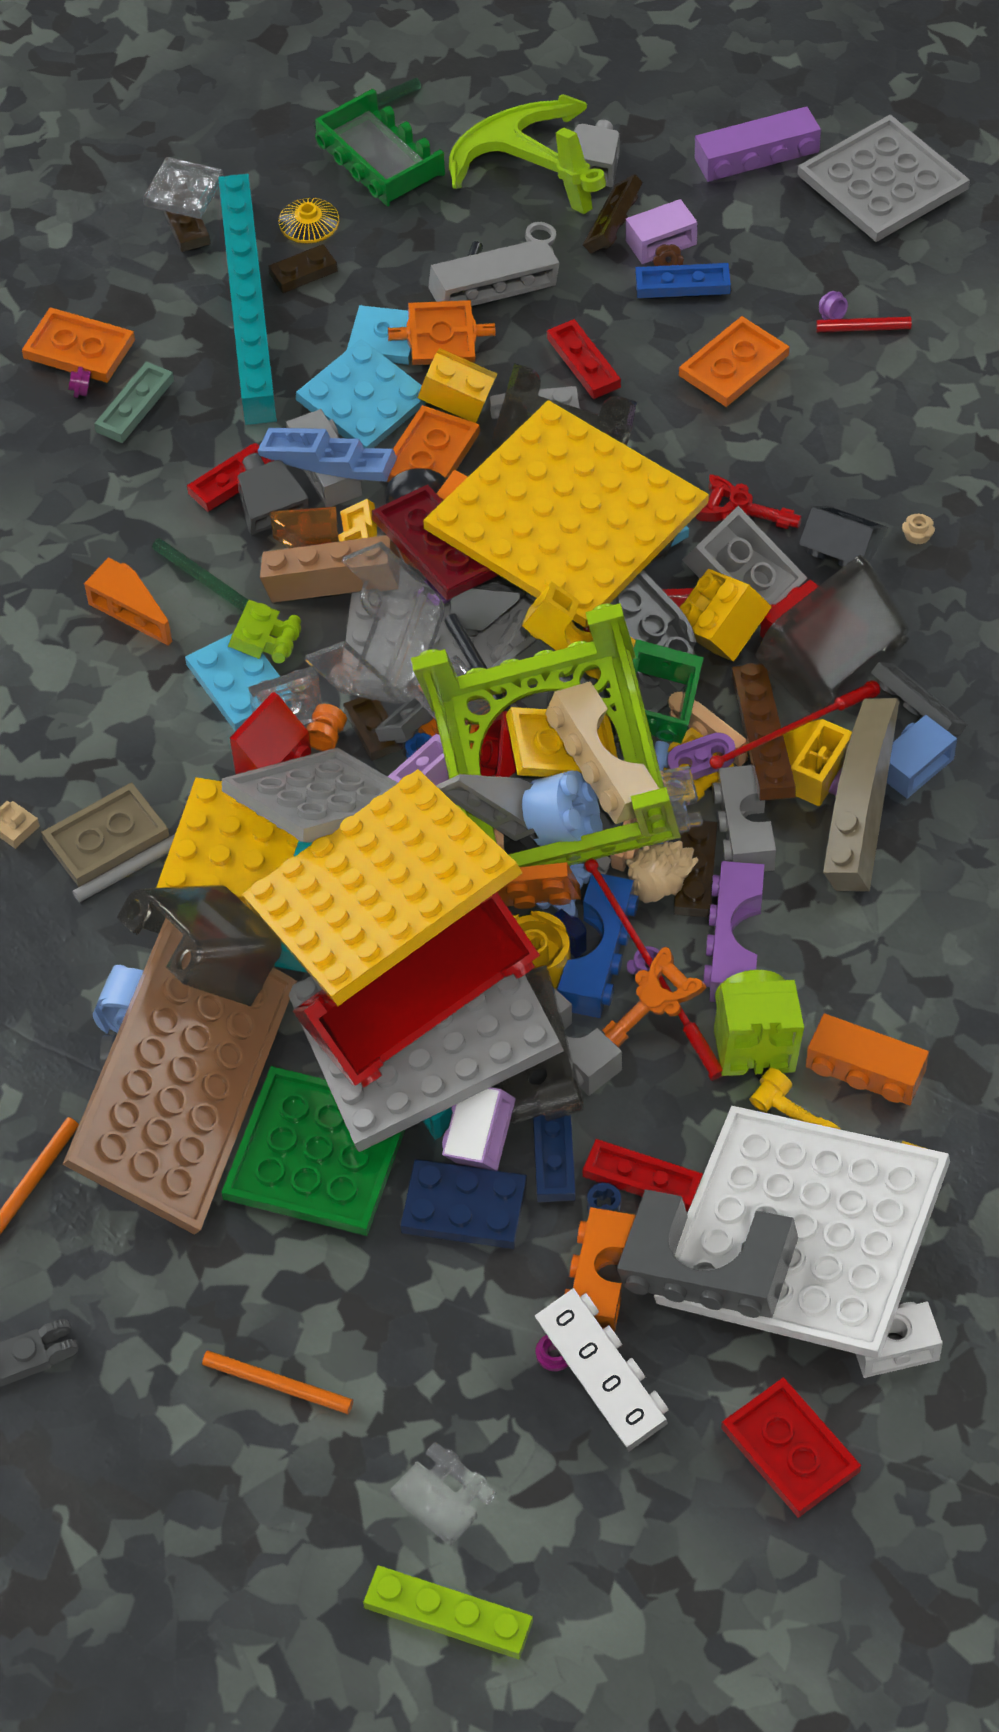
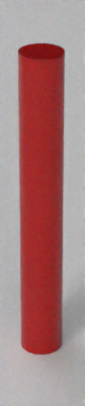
[816,317,912,332]

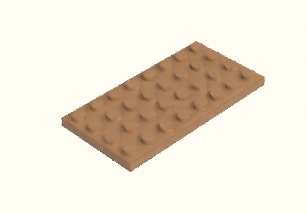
[62,910,297,1234]

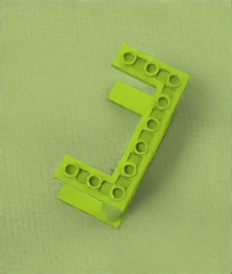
[411,603,681,867]

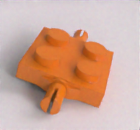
[388,300,496,365]

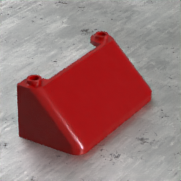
[293,892,540,1088]

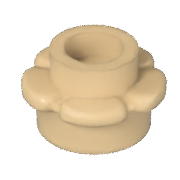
[902,514,935,544]

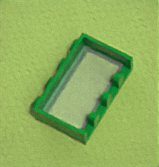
[315,89,445,207]

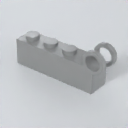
[428,222,559,306]

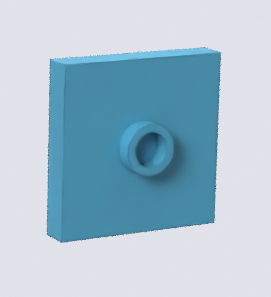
[347,305,411,365]

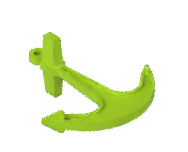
[449,94,606,214]

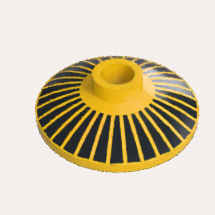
[279,198,339,243]

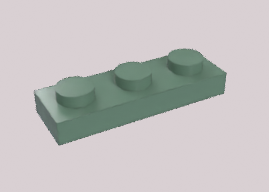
[94,361,174,443]

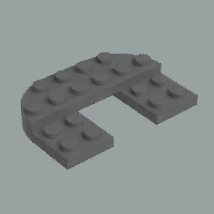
[490,570,696,747]

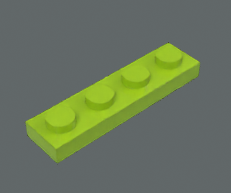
[363,1565,533,1660]

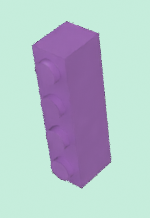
[694,106,821,182]

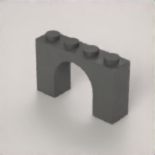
[617,1189,798,1318]

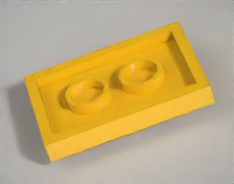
[506,707,618,777]

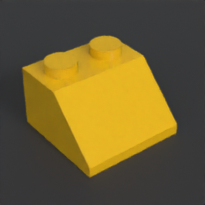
[417,348,497,423]

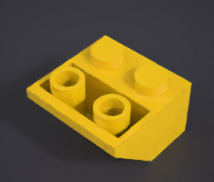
[679,569,772,662]
[783,719,852,807]

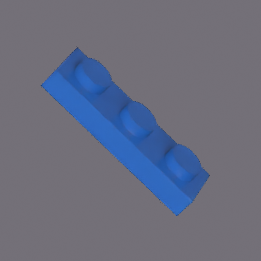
[635,263,731,298]

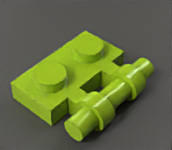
[228,599,301,663]

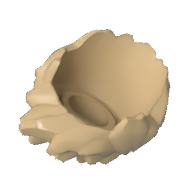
[626,841,699,903]

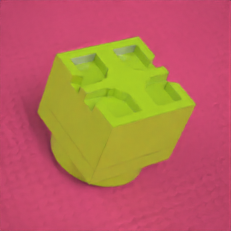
[714,970,804,1076]

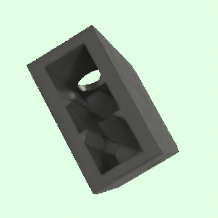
[238,453,308,535]

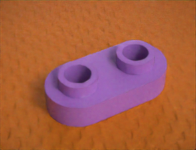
[667,733,735,782]

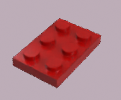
[721,1377,861,1518]

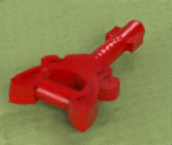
[695,474,802,529]

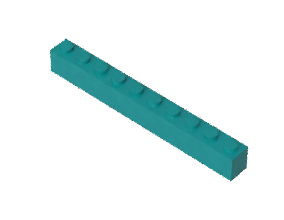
[218,174,277,425]

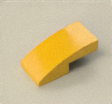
[338,499,377,542]

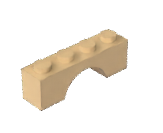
[545,681,659,824]

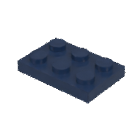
[400,1160,527,1249]

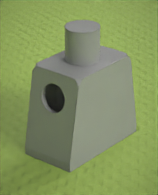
[574,119,620,187]

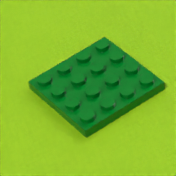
[221,1066,406,1236]

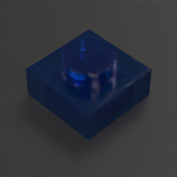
[554,909,587,958]

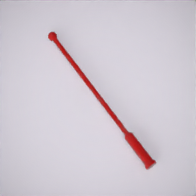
[709,680,881,769]
[584,858,722,1081]

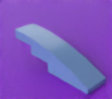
[258,428,397,482]

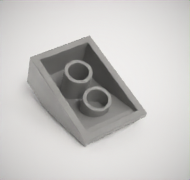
[682,506,807,605]

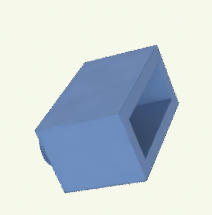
[887,715,957,799]

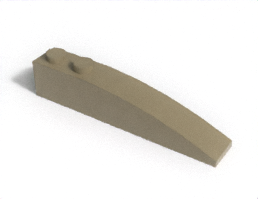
[823,698,899,891]

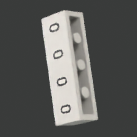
[535,1288,669,1451]

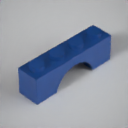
[557,873,639,1018]

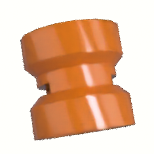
[306,703,347,751]

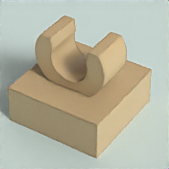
[0,801,40,849]

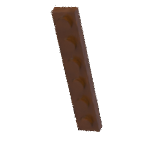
[732,663,796,801]

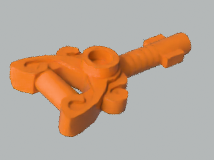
[602,947,706,1047]

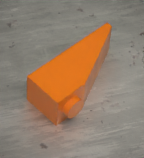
[84,557,172,646]

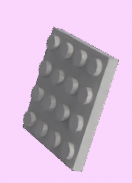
[797,114,970,242]
[222,748,398,843]

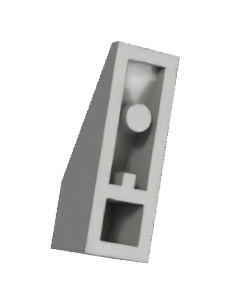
[437,774,535,841]

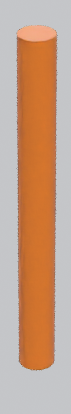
[0,1117,79,1235]
[202,1350,354,1414]

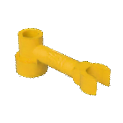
[749,1068,840,1129]

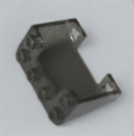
[117,885,282,1006]

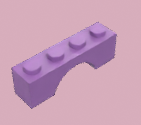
[703,861,765,1002]

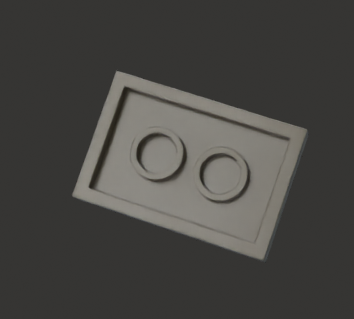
[41,782,169,887]

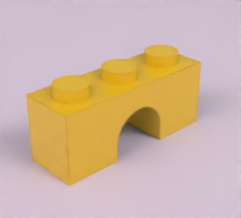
[522,581,636,680]

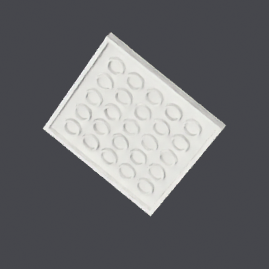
[654,1105,950,1359]

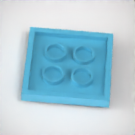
[296,339,427,448]

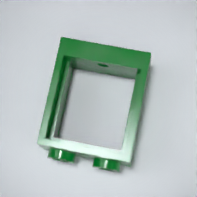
[632,639,704,744]

